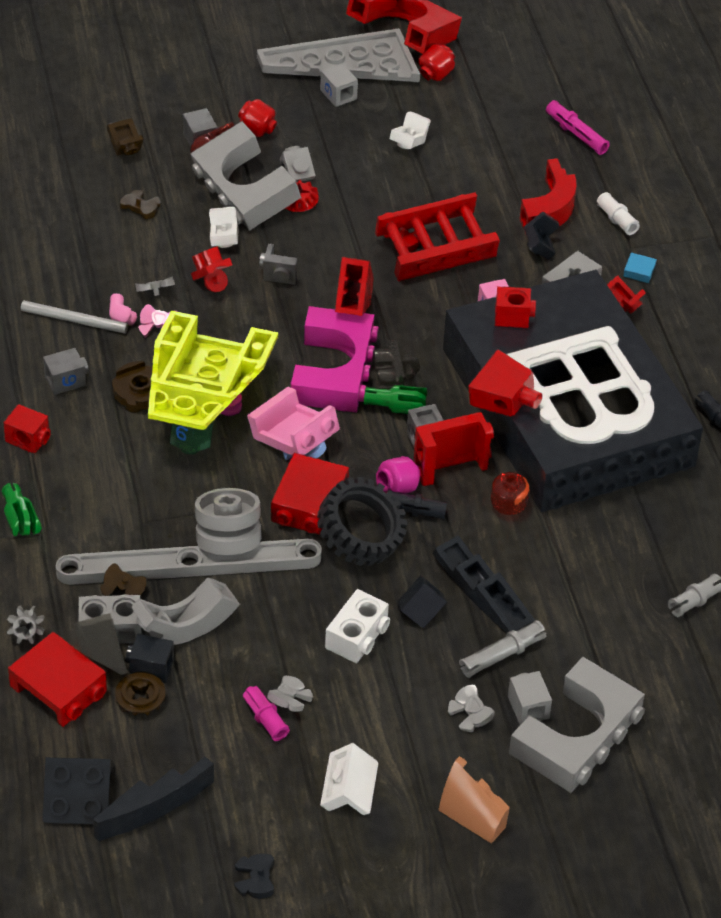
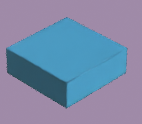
[623,253,657,283]

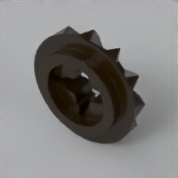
[115,672,165,716]

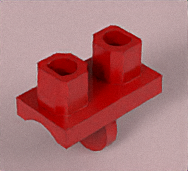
[191,246,232,293]

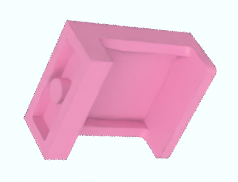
[247,387,340,456]

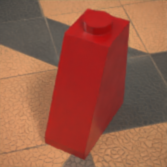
[335,257,374,316]

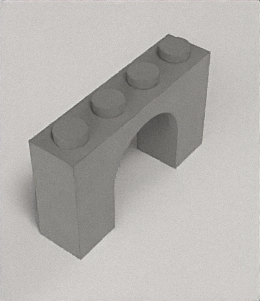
[190,121,302,231]
[509,657,645,793]

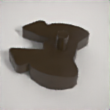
[120,190,161,219]
[100,563,146,596]

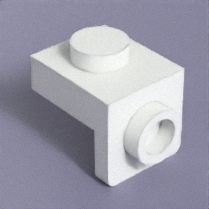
[389,111,431,149]
[209,207,239,248]

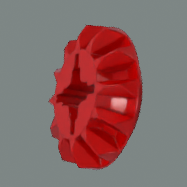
[285,179,319,212]

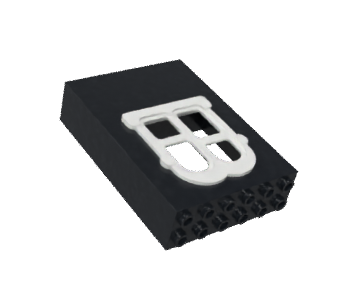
[443,269,703,512]

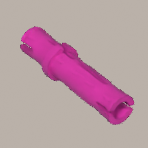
[546,100,610,155]

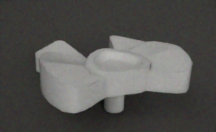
[135,276,175,296]
[267,675,313,712]
[448,685,495,732]

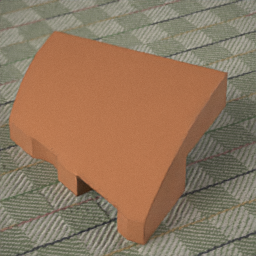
[439,756,510,844]

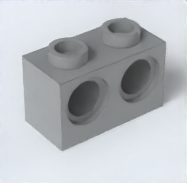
[78,594,141,645]

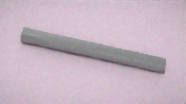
[21,300,128,334]

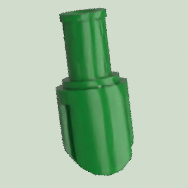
[364,385,428,414]
[2,483,42,537]

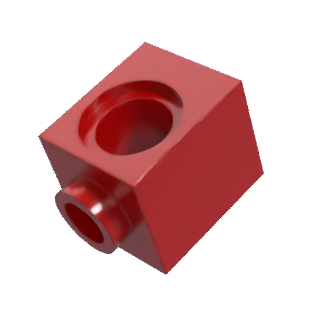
[495,286,536,328]
[3,404,51,454]

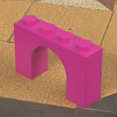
[291,306,378,413]

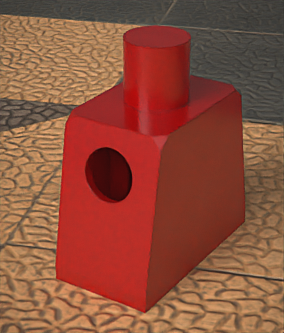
[468,350,543,416]

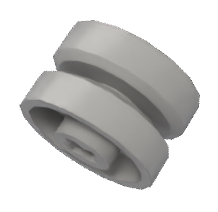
[195,488,262,555]

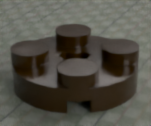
[112,361,153,413]

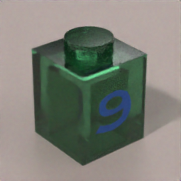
[170,422,213,454]

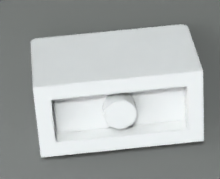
[320,743,378,815]

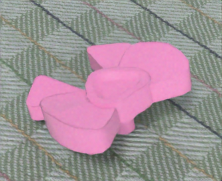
[138,304,177,338]

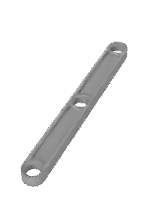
[56,539,322,585]

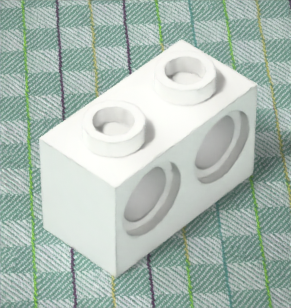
[325,589,390,664]

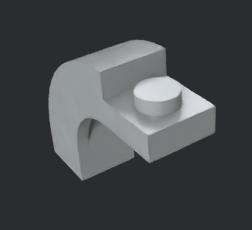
[131,577,240,645]

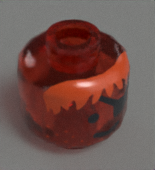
[491,472,529,515]

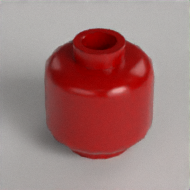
[419,44,455,81]
[238,99,277,137]

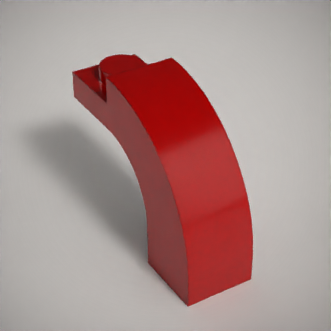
[519,158,577,236]

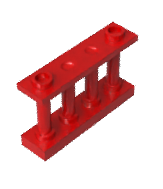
[375,192,500,281]

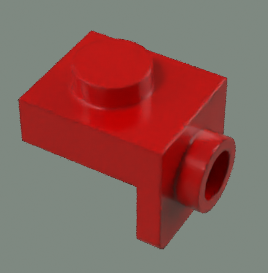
[607,275,646,314]

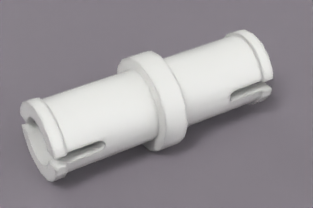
[597,192,640,235]

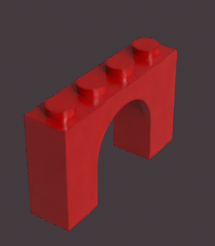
[346,0,462,54]

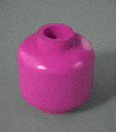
[376,456,420,494]

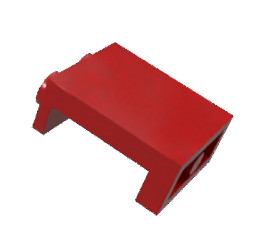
[413,412,494,486]
[271,453,349,535]
[8,632,107,727]

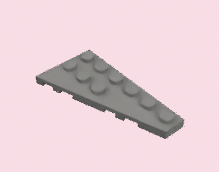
[257,28,420,82]

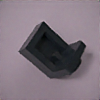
[524,212,560,260]

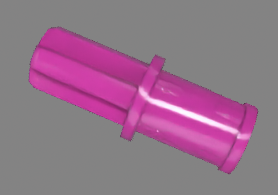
[243,686,290,741]

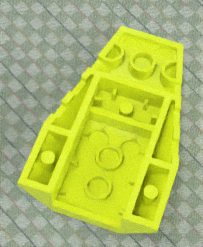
[148,311,278,430]

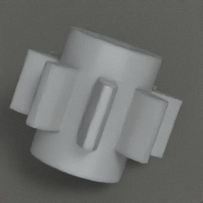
[7,606,45,644]

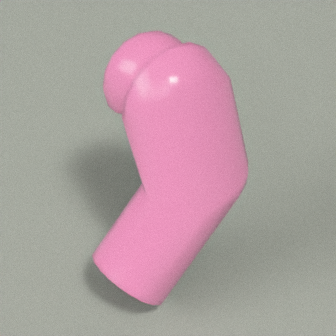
[109,294,137,326]

